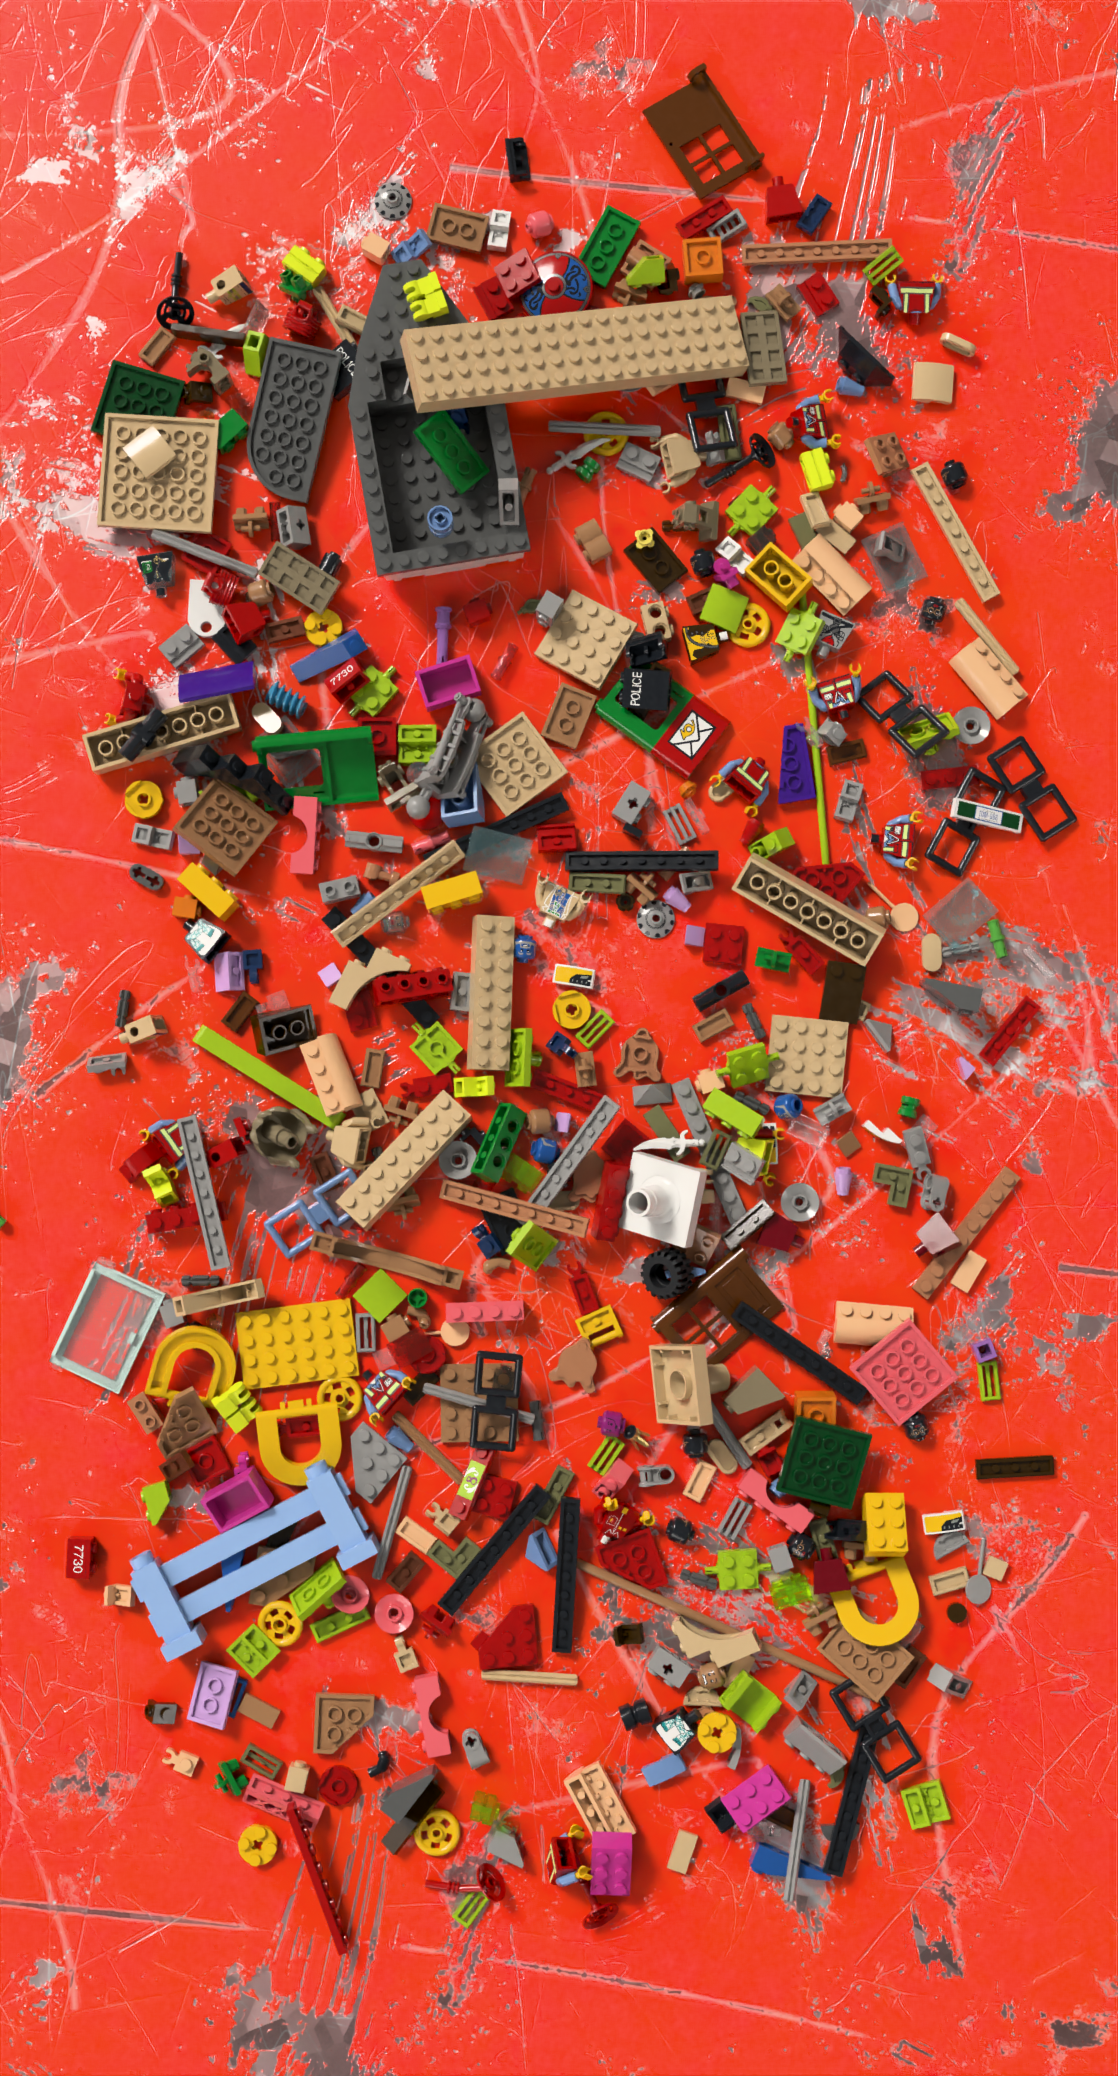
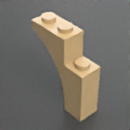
[329,947,412,1011]
[172,1278,265,1317]
[671,1615,762,1668]

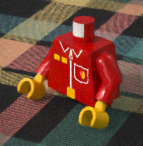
[104,668,146,726]
[593,1494,655,1544]

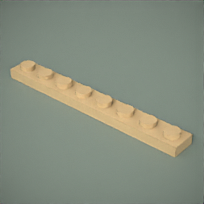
[910,461,1000,604]
[330,840,465,948]

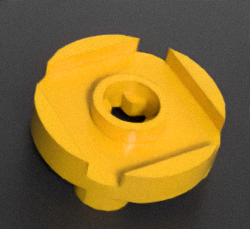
[304,608,343,647]
[125,780,164,819]
[553,990,591,1029]
[698,1711,737,1753]
[238,1824,278,1866]

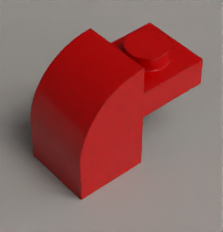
[118,1141,164,1184]

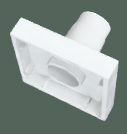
[618,1152,708,1248]

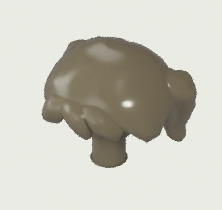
[250,1106,318,1169]

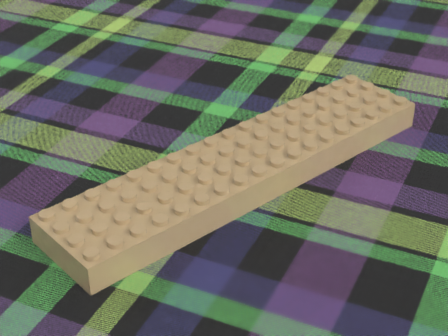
[400,295,750,413]

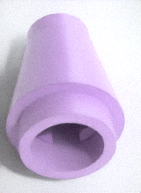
[663,886,692,913]
[834,1167,853,1196]

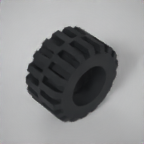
[640,1247,694,1300]

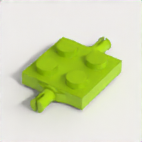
[725,484,778,538]
[775,601,826,663]
[348,665,400,718]
[409,1021,463,1075]
[715,1042,780,1088]
[705,1548,771,1590]

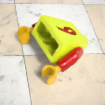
[727,1127,785,1186]

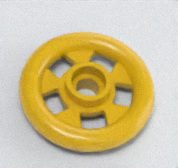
[583,411,628,456]
[726,602,770,647]
[317,1377,363,1421]
[258,1601,303,1647]
[414,1808,460,1856]

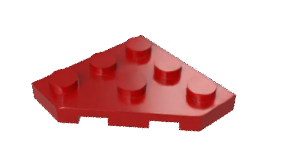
[792,862,866,903]
[594,1527,669,1590]
[478,1603,538,1670]

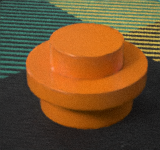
[679,781,697,798]

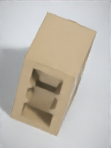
[640,601,674,642]

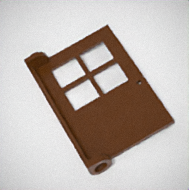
[642,63,765,200]
[650,1246,784,1365]

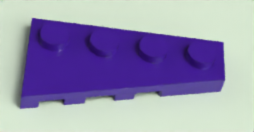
[778,723,816,805]

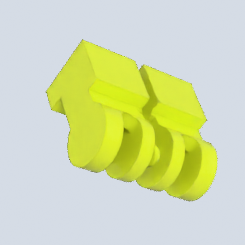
[403,271,449,322]
[211,1381,263,1434]

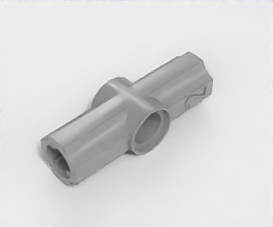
[345,830,404,854]

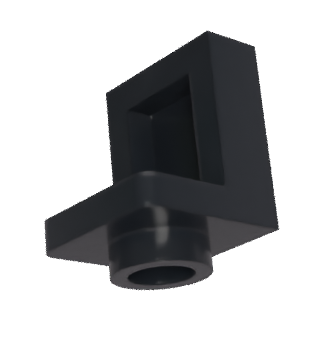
[460,1126,486,1146]
[704,1796,736,1834]

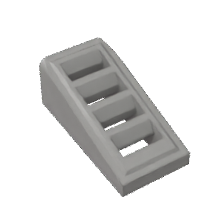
[706,208,748,243]

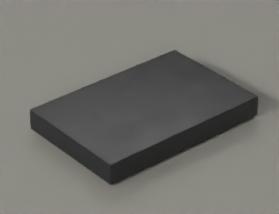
[481,1187,523,1256]

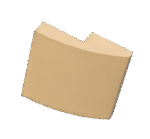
[911,362,954,405]
[123,425,177,480]

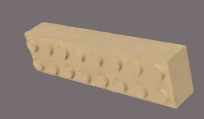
[82,693,243,775]
[732,852,887,967]
[467,915,515,1071]
[336,1090,473,1232]

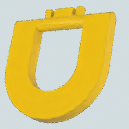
[144,1325,236,1410]
[255,1398,342,1486]
[830,1557,919,1647]

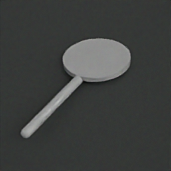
[965,1537,991,1604]

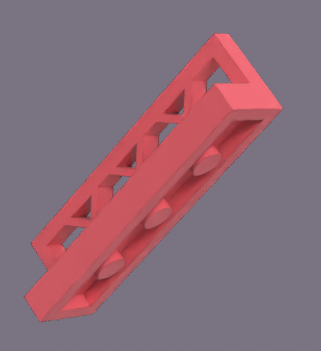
[242,1773,325,1832]

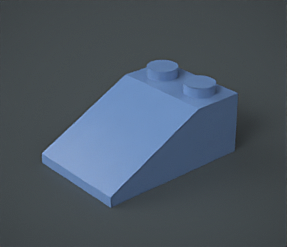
[441,761,485,828]

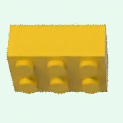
[744,542,813,612]
[177,862,240,922]
[420,871,484,915]
[861,1493,908,1557]

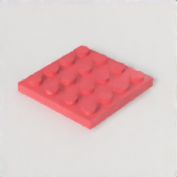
[849,1318,958,1426]

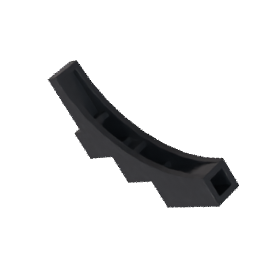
[172,744,294,816]

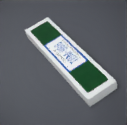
[950,798,1023,834]

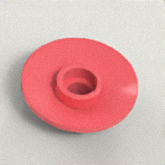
[331,1575,369,1614]
[374,1594,414,1634]

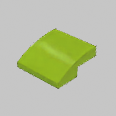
[700,583,749,635]
[398,724,437,766]
[353,1268,408,1323]
[226,1623,281,1678]
[900,1778,951,1830]

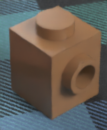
[380,1312,412,1343]

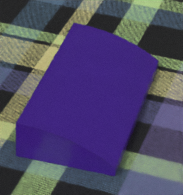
[178,661,257,703]

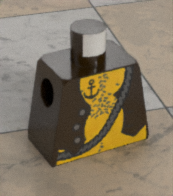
[681,624,728,666]

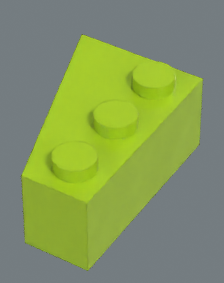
[702,1087,765,1139]

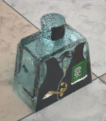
[136,551,175,598]

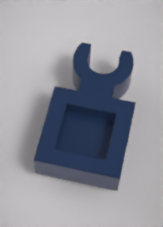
[445,408,470,434]

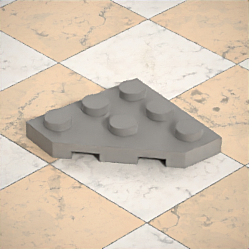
[350,1421,408,1504]

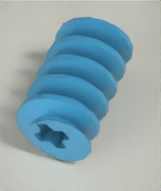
[265,681,308,719]

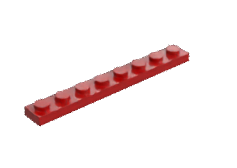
[286,1801,349,1956]

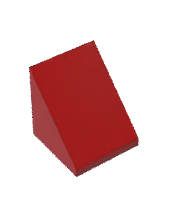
[470,1630,489,1651]

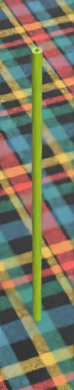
[799,593,830,865]

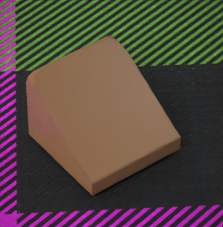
[835,1131,861,1157]

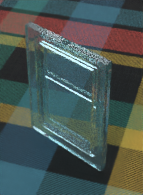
[861,522,928,595]
[250,715,321,788]
[462,825,533,885]
[923,877,999,950]

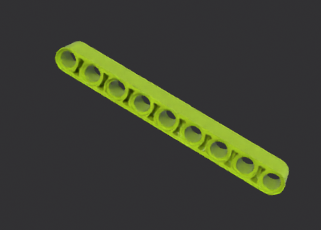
[192,1024,346,1130]

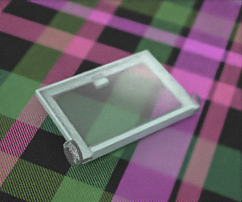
[49,1256,166,1394]

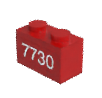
[324,657,371,704]
[66,1536,98,1579]

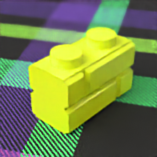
[282,245,327,290]
[799,447,836,493]

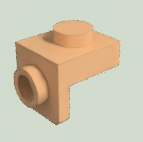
[104,1583,136,1607]

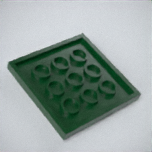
[90,360,186,436]
[775,1414,873,1510]

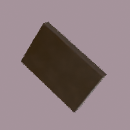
[623,527,688,595]

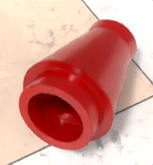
[739,817,765,847]

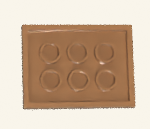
[816,1607,914,1703]

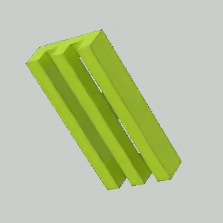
[862,245,904,286]
[575,1009,615,1050]
[976,1360,1001,1401]
[587,1436,625,1476]
[452,1883,489,1929]

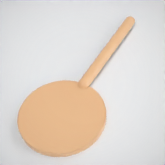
[867,882,918,932]
[404,1321,470,1346]

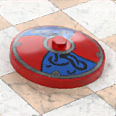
[519,251,594,316]

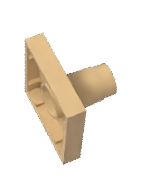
[649,1343,730,1426]

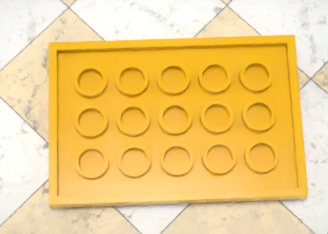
[235,1298,360,1390]

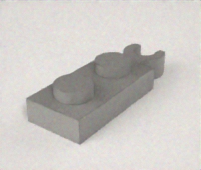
[902,1126,931,1180]

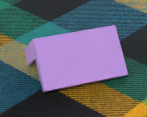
[214,952,245,992]

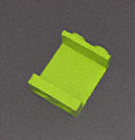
[718,1669,782,1734]

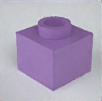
[970,1337,997,1363]

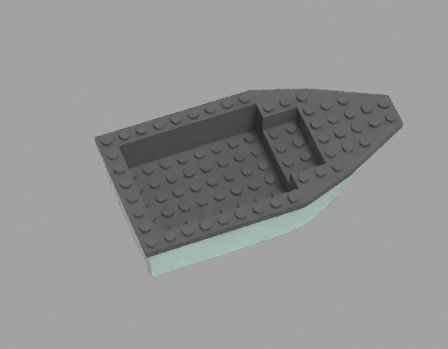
[348,259,531,581]

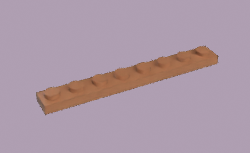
[741,238,893,266]
[911,1166,1021,1300]
[439,1179,590,1238]

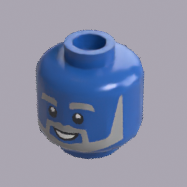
[513,934,537,963]
[773,1094,803,1120]
[530,1137,560,1164]

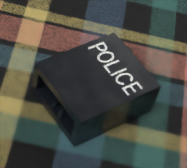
[333,339,358,401]
[619,667,673,711]

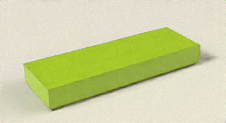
[309,1606,371,1643]

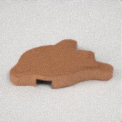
[613,1028,661,1082]
[567,1150,604,1203]
[548,1337,597,1393]

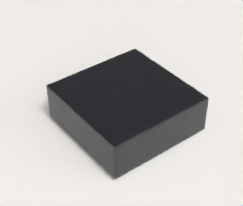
[622,823,643,841]

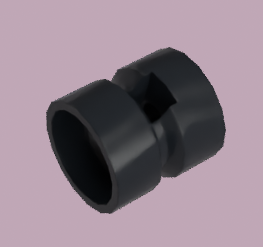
[618,1697,653,1732]

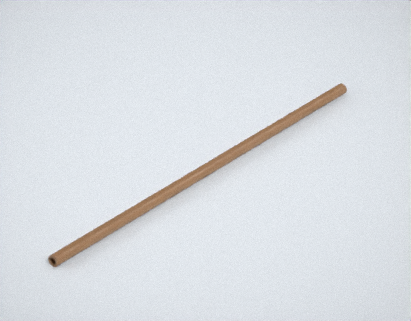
[577,1558,890,1704]

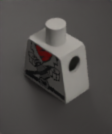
[815,610,855,659]

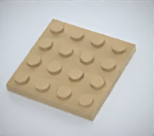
[534,590,638,691]
[476,711,568,817]
[764,1014,849,1098]

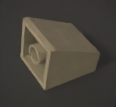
[721,1364,785,1415]

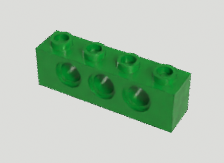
[470,1102,527,1183]

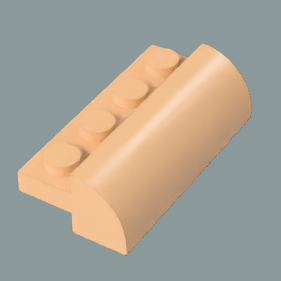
[792,533,872,616]
[948,637,1028,720]
[300,1033,364,1117]
[833,1301,914,1346]
[564,1760,637,1835]

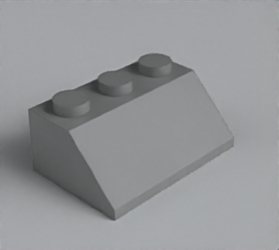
[782,1715,847,1775]

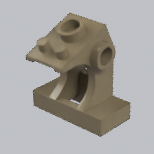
[185,347,234,396]
[672,501,719,543]
[377,760,422,812]

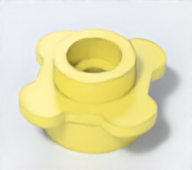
[635,529,655,549]

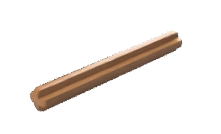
[392,1411,464,1485]

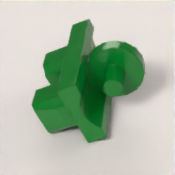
[278,269,313,303]
[754,947,792,973]
[213,1758,249,1796]

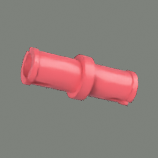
[411,830,451,855]

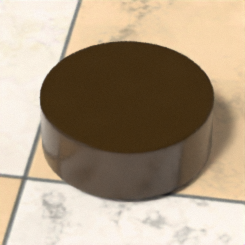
[946,1602,967,1623]

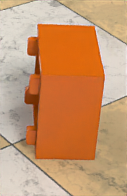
[681,236,723,285]
[794,1391,836,1424]

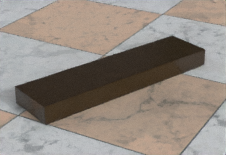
[171,323,246,348]
[975,1455,1054,1479]
[381,1780,445,1855]

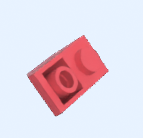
[592,1458,634,1499]

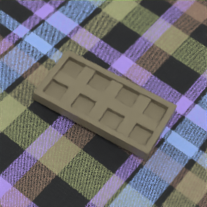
[739,310,787,387]
[257,541,342,615]

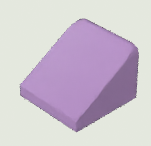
[178,835,200,855]
[684,925,705,947]
[318,962,342,988]
[956,1057,975,1080]
[554,1112,571,1133]

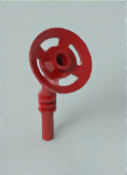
[574,1850,619,1929]
[425,1863,506,1902]

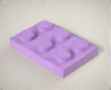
[187,1660,239,1730]

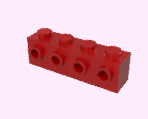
[371,967,454,1007]
[591,1160,630,1242]
[145,1198,228,1234]

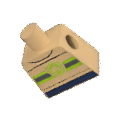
[205,264,253,305]
[119,1015,168,1044]

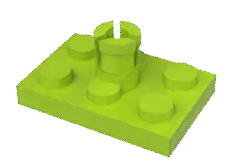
[898,712,960,755]
[504,1028,542,1087]
[506,1220,559,1272]
[289,1557,347,1621]

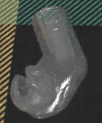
[817,1328,833,1359]

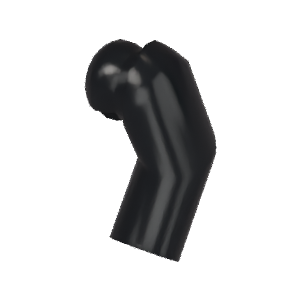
[367,1750,391,1778]

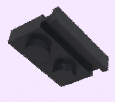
[211,624,258,664]

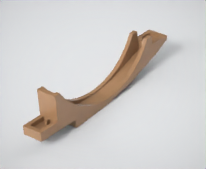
[309,1230,464,1290]

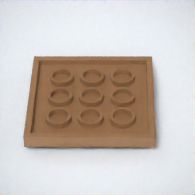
[172,779,278,877]
[440,1363,519,1443]

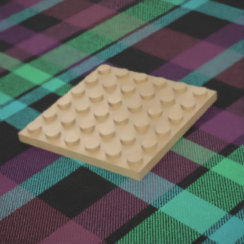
[97,413,219,534]

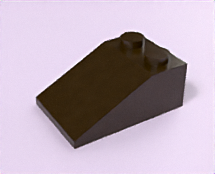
[819,960,866,1025]
[250,1004,318,1056]

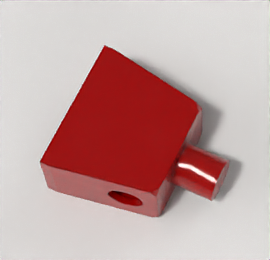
[765,176,803,225]
[221,602,271,645]
[205,1136,248,1169]

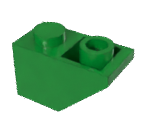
[218,408,249,455]

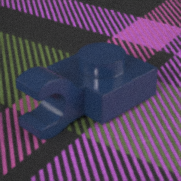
[242,949,263,984]
[546,1031,578,1059]
[471,1224,504,1259]

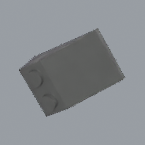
[919,978,983,1017]
[380,1764,437,1824]

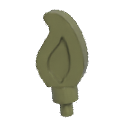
[747,296,776,311]
[517,597,543,615]
[827,1765,845,1788]

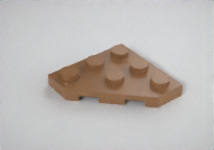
[156,1386,218,1460]
[248,1544,316,1606]
[313,1692,375,1754]

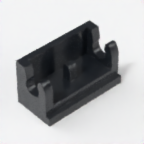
[505,137,530,183]
[626,631,668,668]
[824,1518,867,1541]

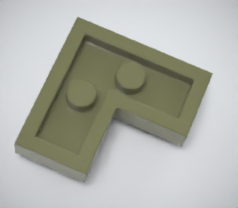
[871,1162,914,1208]
[426,1536,481,1579]

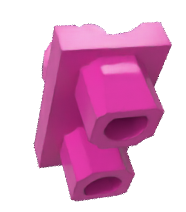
[713,558,739,589]

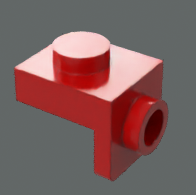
[757,1445,782,1479]

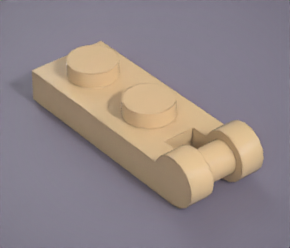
[738,1408,793,1456]

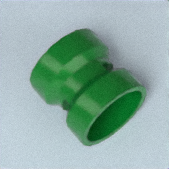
[575,456,601,483]
[897,1095,921,1119]
[408,1288,428,1308]

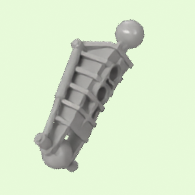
[406,692,494,819]

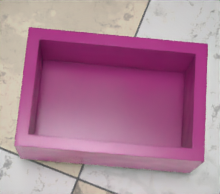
[415,655,482,712]
[200,1466,274,1533]
[720,1764,793,1834]
[590,1831,632,1896]

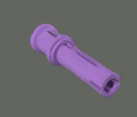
[435,606,452,665]

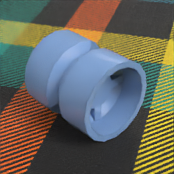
[427,505,454,538]

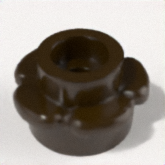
[616,893,635,911]

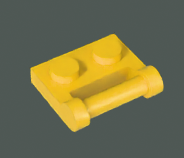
[575,1304,624,1350]

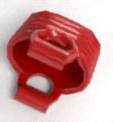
[282,299,322,341]
[201,569,240,608]

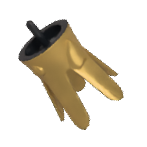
[624,1425,651,1451]

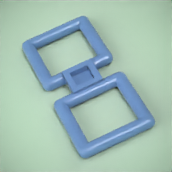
[264,1168,358,1259]

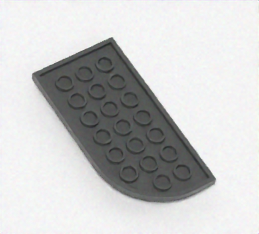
[247,337,343,504]

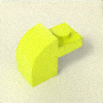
[454,1076,495,1098]
[142,1163,179,1208]

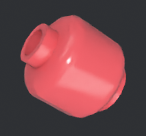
[525,210,554,239]

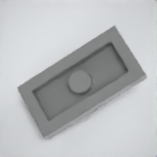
[86,1052,128,1076]

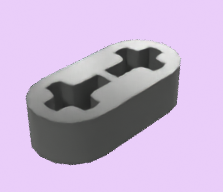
[129,864,164,891]

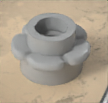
[688,283,706,299]

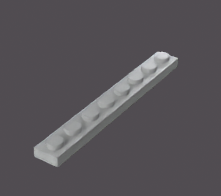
[671,1077,746,1226]
[516,1095,622,1225]
[177,1115,231,1271]

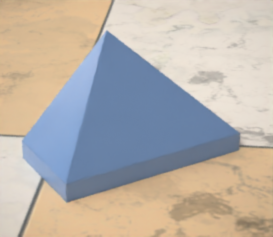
[525,1527,557,1571]

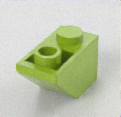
[626,255,665,288]
[243,330,270,378]
[748,827,795,859]
[141,1480,173,1526]

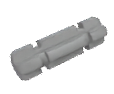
[942,942,980,958]

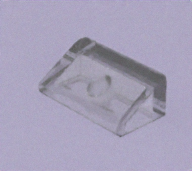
[241,301,271,336]
[786,1114,830,1149]

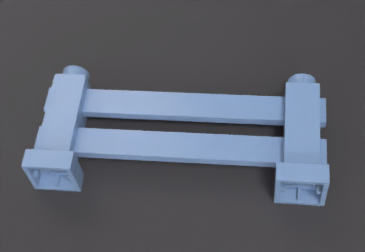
[129,1459,380,1663]

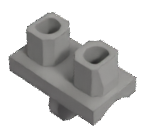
[812,1093,852,1126]

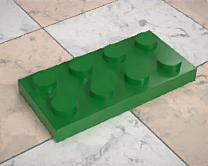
[579,205,641,289]
[413,410,490,495]

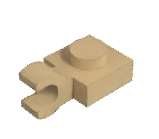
[394,1635,419,1673]

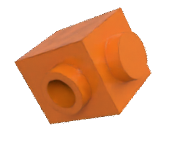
[172,895,203,921]

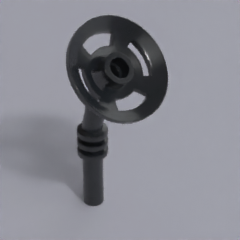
[156,252,194,330]
[704,433,775,488]

